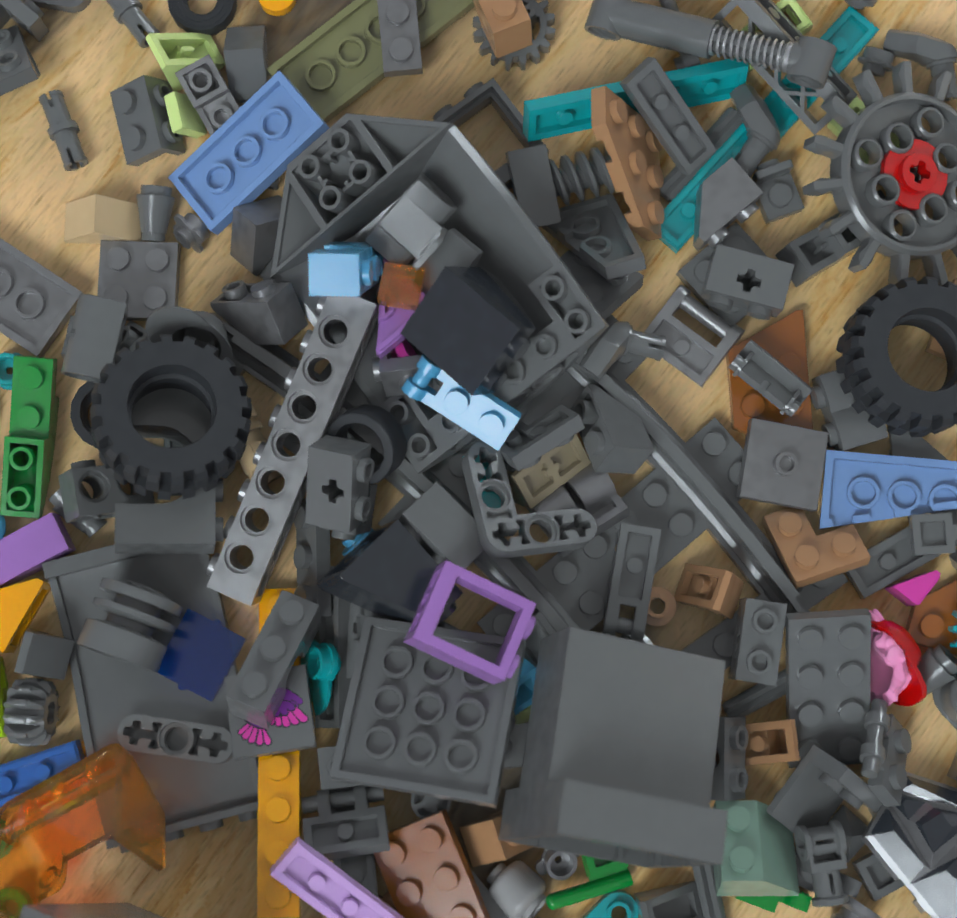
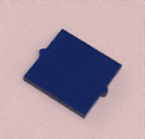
[158,608,247,702]

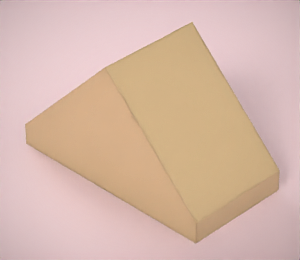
[64,194,142,244]

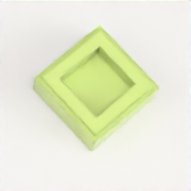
[164,91,207,139]

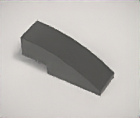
[775,189,900,287]

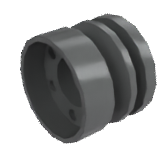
[76,578,183,673]

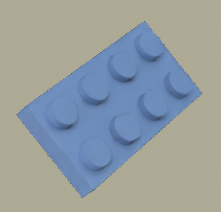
[168,70,330,235]

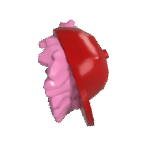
[869,609,927,707]

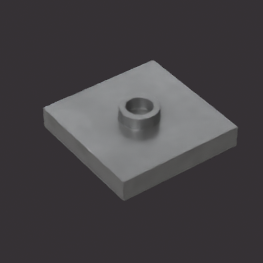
[736,418,829,512]

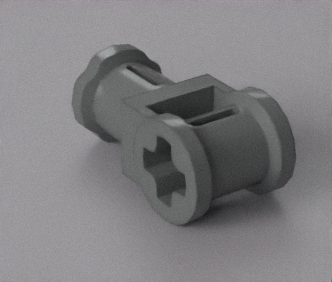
[794,819,849,907]

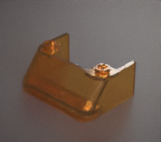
[0,743,165,918]

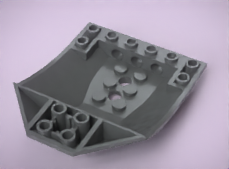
[270,113,609,474]

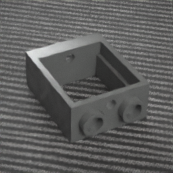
[433,78,549,190]

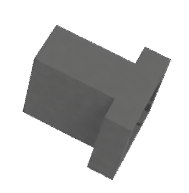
[499,627,728,868]

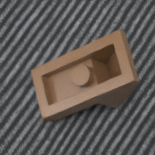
[674,563,744,619]
[745,719,800,766]

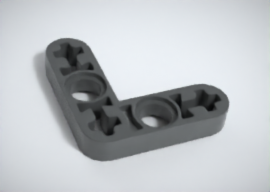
[462,441,597,559]

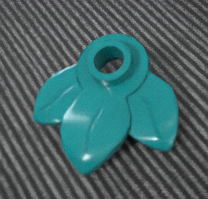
[301,639,341,715]

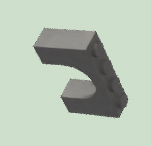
[114,388,223,554]

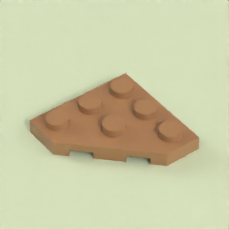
[591,86,665,241]

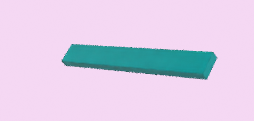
[659,6,879,254]

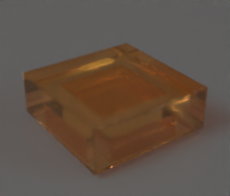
[377,262,426,310]

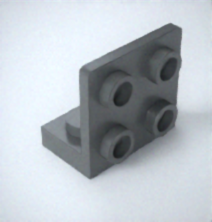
[766,745,882,833]

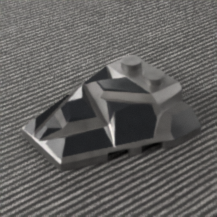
[861,772,957,918]

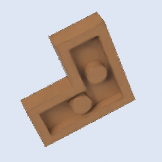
[762,507,871,589]

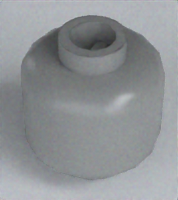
[487,860,547,918]

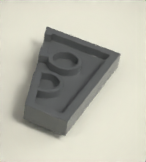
[542,194,646,280]

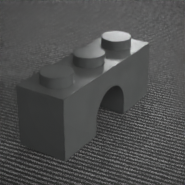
[226,590,322,730]

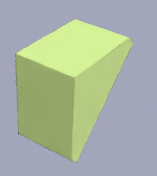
[145,33,225,92]

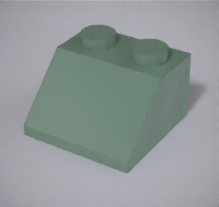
[713,800,799,896]

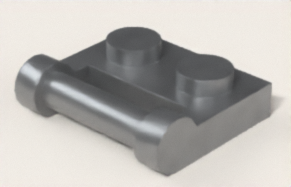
[644,285,745,387]

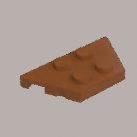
[726,310,813,435]

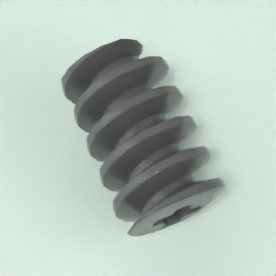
[549,147,615,206]

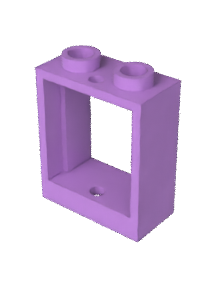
[404,560,536,685]

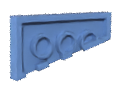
[819,450,957,529]

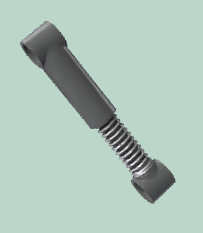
[584,0,837,89]

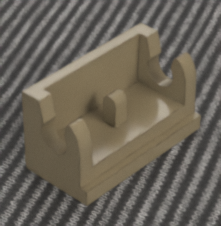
[506,434,591,509]

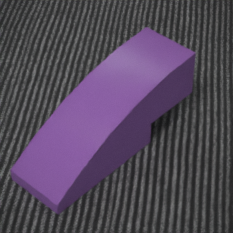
[0,512,76,589]

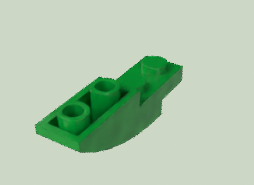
[0,355,59,519]

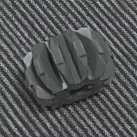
[2,678,60,747]

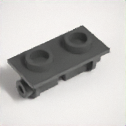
[728,339,813,417]

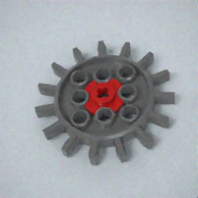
[802,61,957,286]

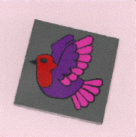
[224,664,317,761]

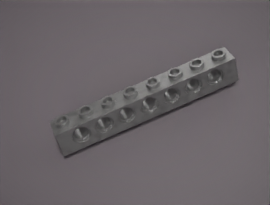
[206,296,379,606]

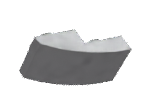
[175,54,239,136]

